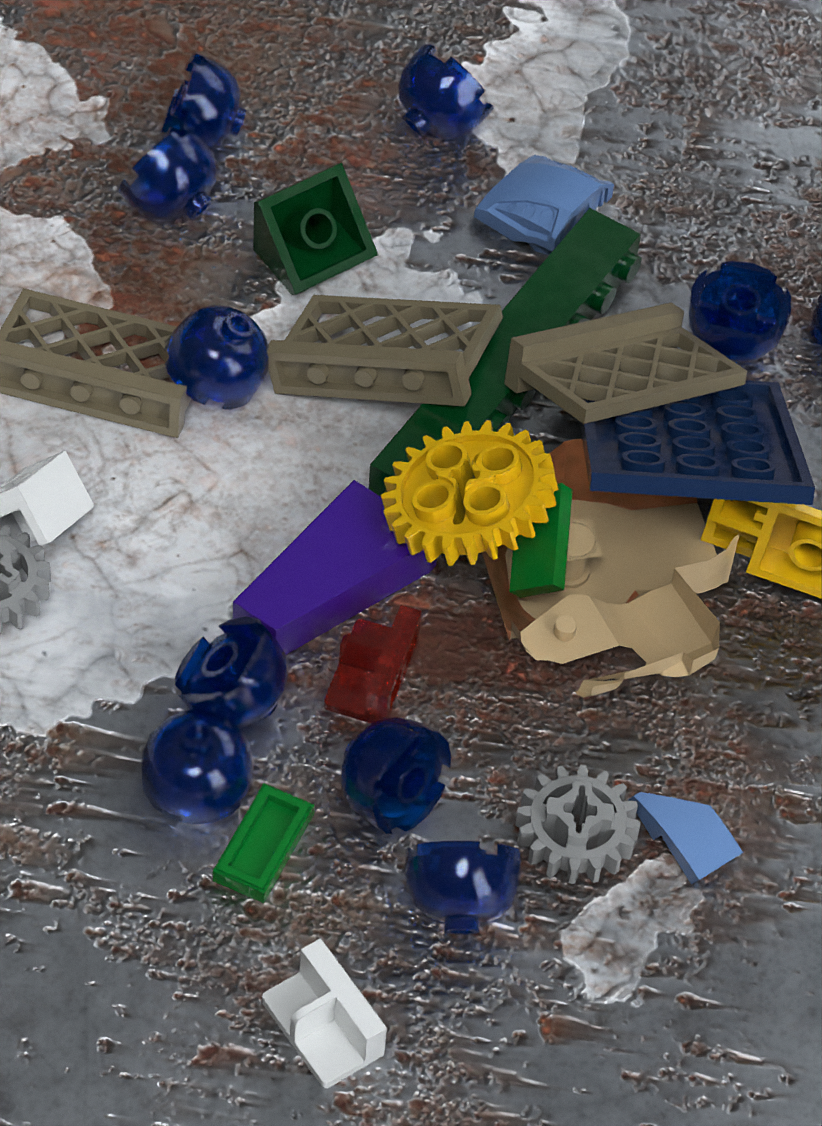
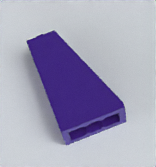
[232,480,437,661]

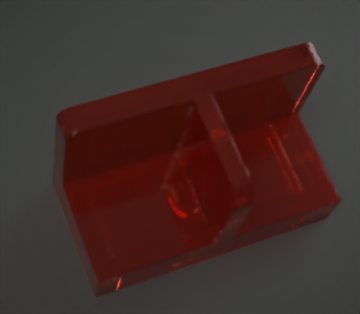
[324,605,422,728]

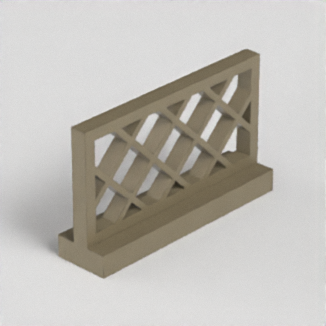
[0,288,217,438]
[264,295,503,406]
[504,302,747,424]

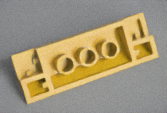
[701,499,822,599]

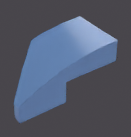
[628,792,743,884]

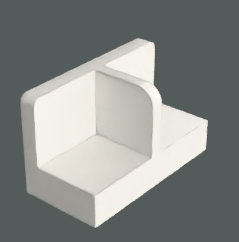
[0,450,94,546]
[262,938,387,1088]

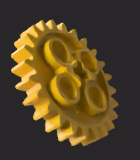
[381,420,558,566]

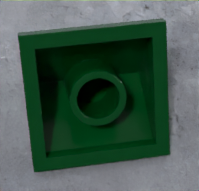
[253,163,378,295]

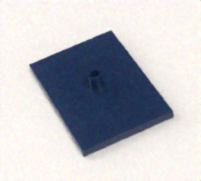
[579,380,815,505]

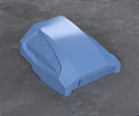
[474,155,614,254]

